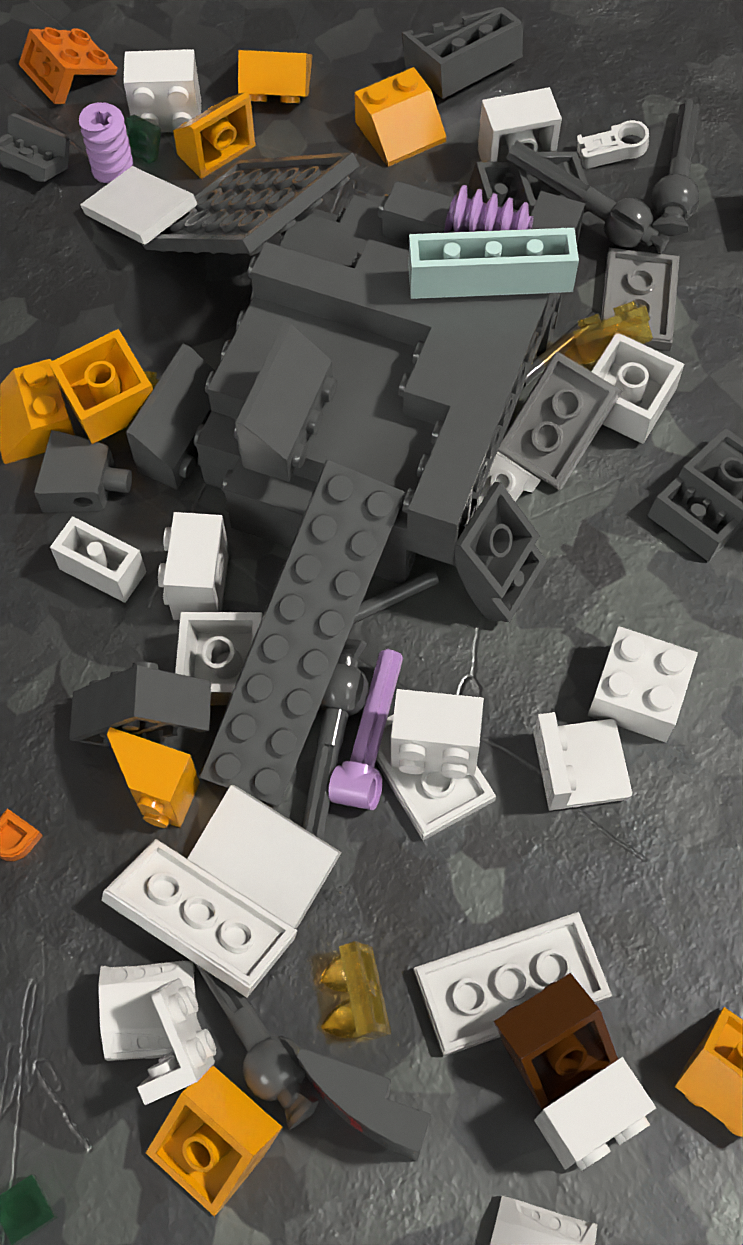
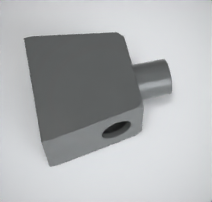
[34,430,132,513]

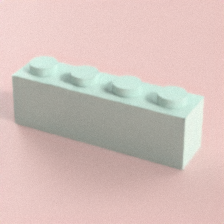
[408,228,579,299]

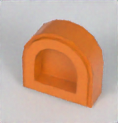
[0,808,43,861]

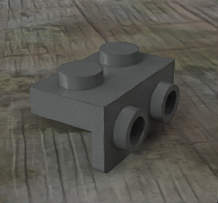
[0,113,70,182]

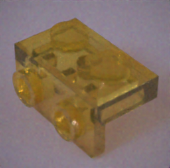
[571,300,653,364]

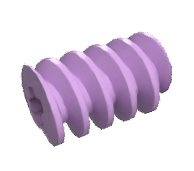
[79,102,133,183]
[444,185,534,233]

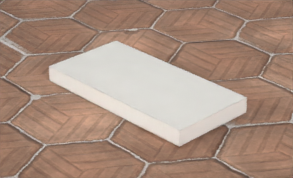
[101,839,297,997]
[413,912,612,1057]

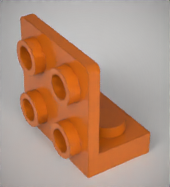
[19,27,118,104]

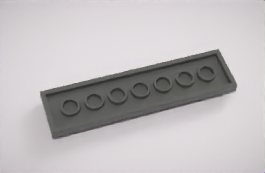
[199,460,406,807]

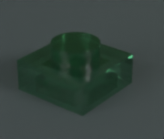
[125,114,161,164]
[0,1174,58,1245]

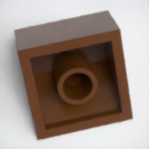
[494,973,618,1110]

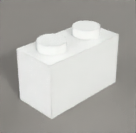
[50,516,146,603]

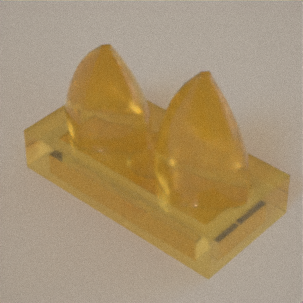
[320,941,391,1039]

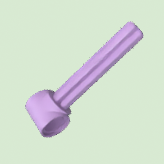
[329,649,403,810]

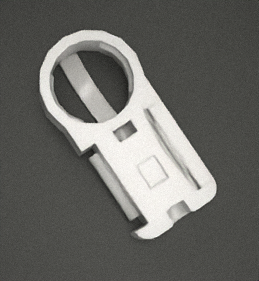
[577,120,649,169]

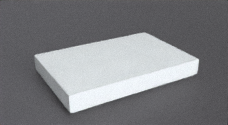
[80,166,197,245]
[376,714,496,841]
[187,785,342,929]

